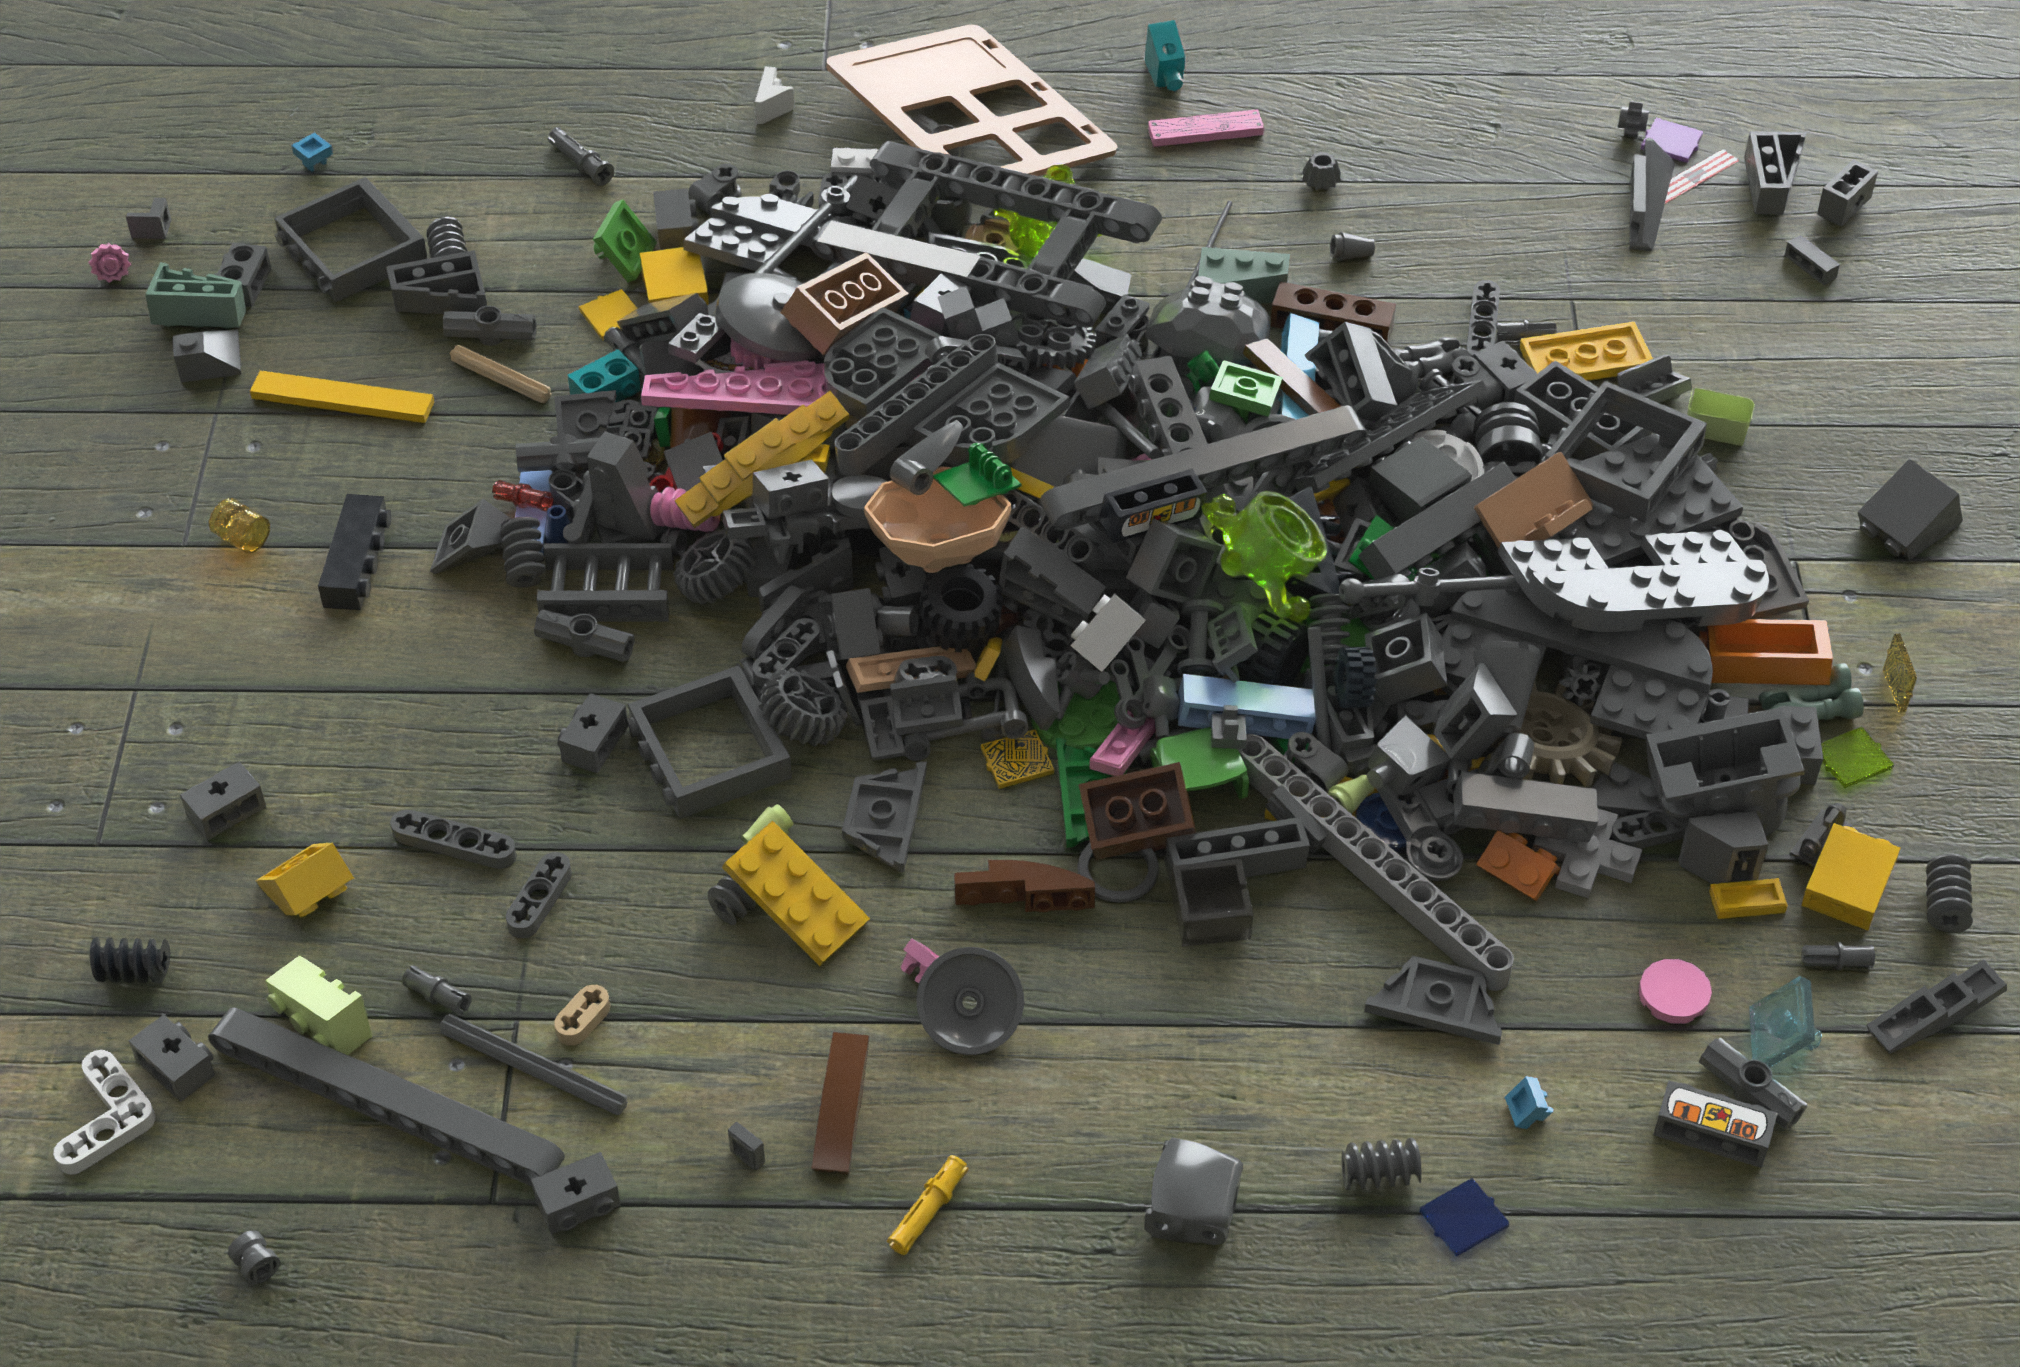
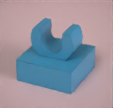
[291,133,333,172]
[1505,1076,1554,1129]

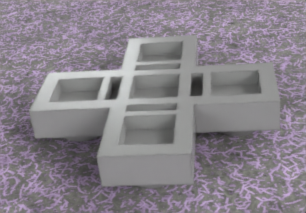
[1532,808,1642,898]

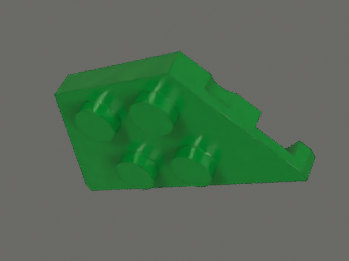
[1056,738,1127,848]

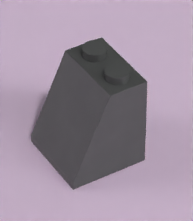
[1368,437,1472,524]
[1858,459,1963,561]

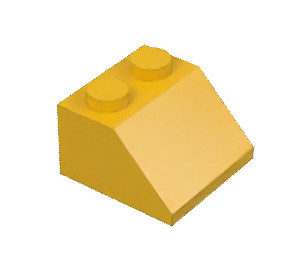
[256,843,354,918]

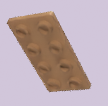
[1474,452,1593,548]

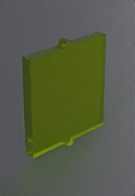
[1821,726,1894,788]

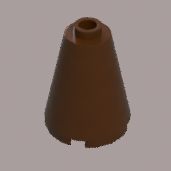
[670,407,733,449]

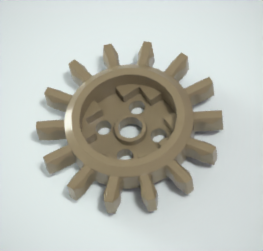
[1489,681,1622,787]

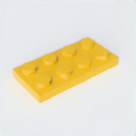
[1519,321,1653,381]
[722,820,870,966]

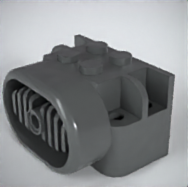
[1646,707,1805,836]

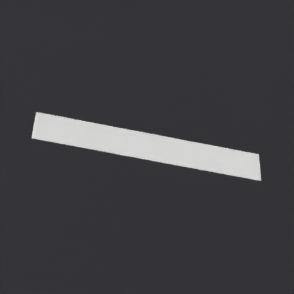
[818,221,981,277]

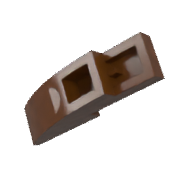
[954,860,1095,913]

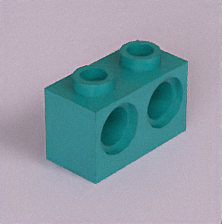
[567,349,641,402]

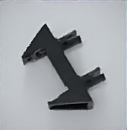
[1262,487,1356,609]

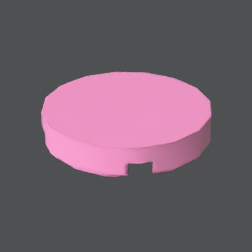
[1639,959,1712,1023]

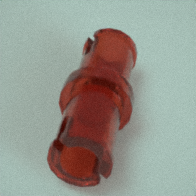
[492,480,553,511]

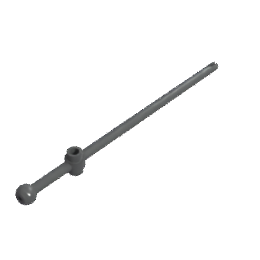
[1339,568,1521,606]

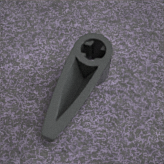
[890,420,963,495]

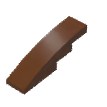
[812,1032,870,1175]

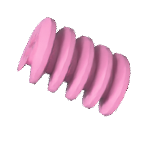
[650,487,721,532]

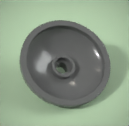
[916,947,1024,1055]

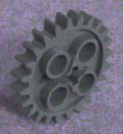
[1008,310,1096,369]

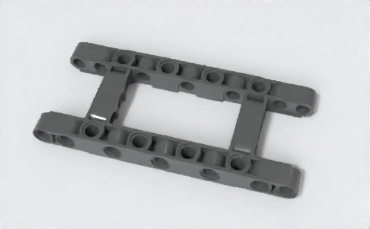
[810,141,1162,328]

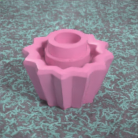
[88,243,131,283]

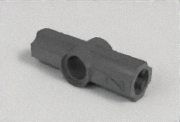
[443,306,537,346]
[516,434,600,473]
[534,610,635,662]
[1699,1038,1807,1129]

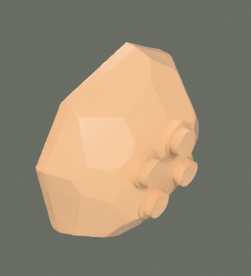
[864,466,1011,573]

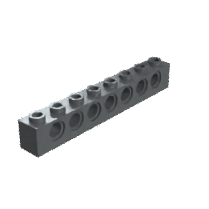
[1128,356,1254,582]

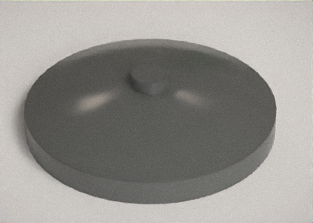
[716,273,823,362]

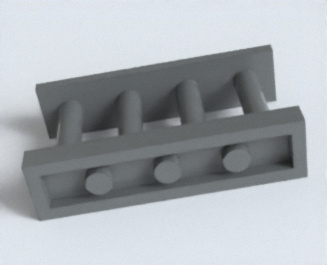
[537,543,674,622]

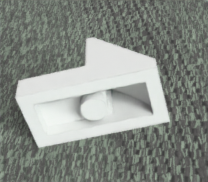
[755,67,794,124]

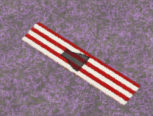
[1665,150,1738,204]

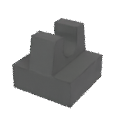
[1210,705,1247,749]

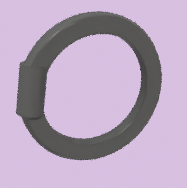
[1077,843,1159,903]

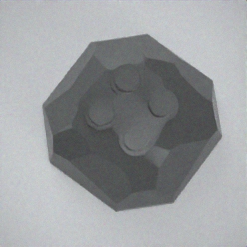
[1145,276,1270,365]

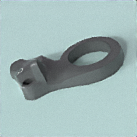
[1194,386,1295,479]

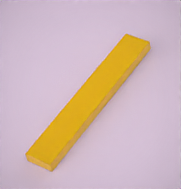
[250,371,435,423]

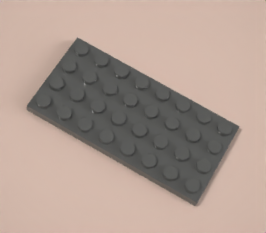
[1472,433,1743,576]

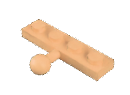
[846,646,976,693]

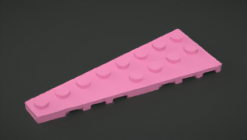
[641,360,827,415]

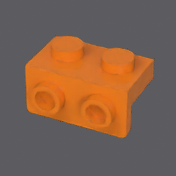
[1476,831,1561,902]

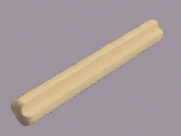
[450,345,552,404]

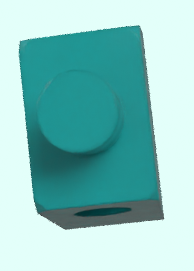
[1144,20,1185,91]

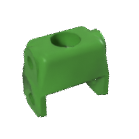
[1150,727,1249,799]

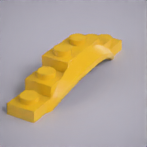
[674,391,850,529]

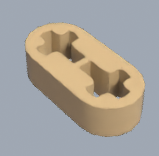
[554,985,610,1045]

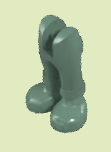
[1758,663,1864,720]

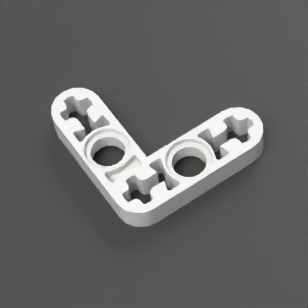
[54,1050,155,1174]

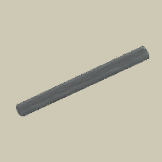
[439,1014,628,1115]

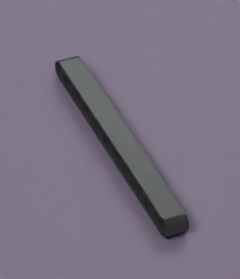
[1040,406,1368,531]
[208,1008,565,1186]

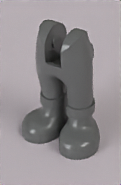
[1393,337,1471,396]

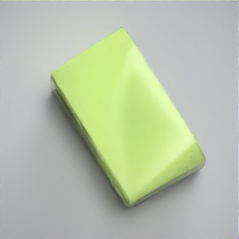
[1687,388,1754,446]

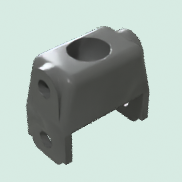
[1144,1137,1243,1245]

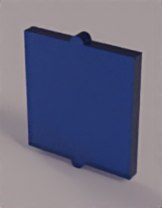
[1419,1178,1510,1257]

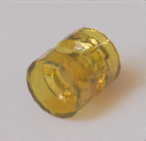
[209,498,270,554]

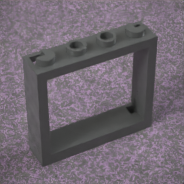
[274,177,428,302]
[1541,381,1707,522]
[625,665,792,819]

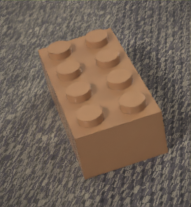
[780,252,908,355]

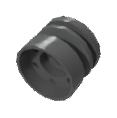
[1473,402,1543,466]

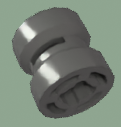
[227,1231,280,1285]

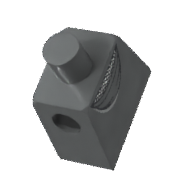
[1367,716,1451,796]

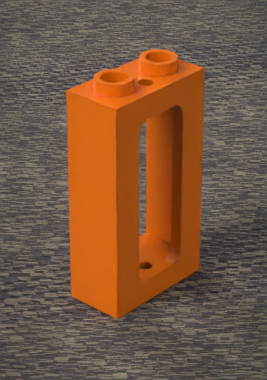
[1699,619,1833,685]

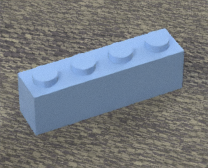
[1177,674,1316,739]

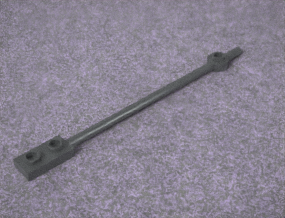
[668,175,858,363]

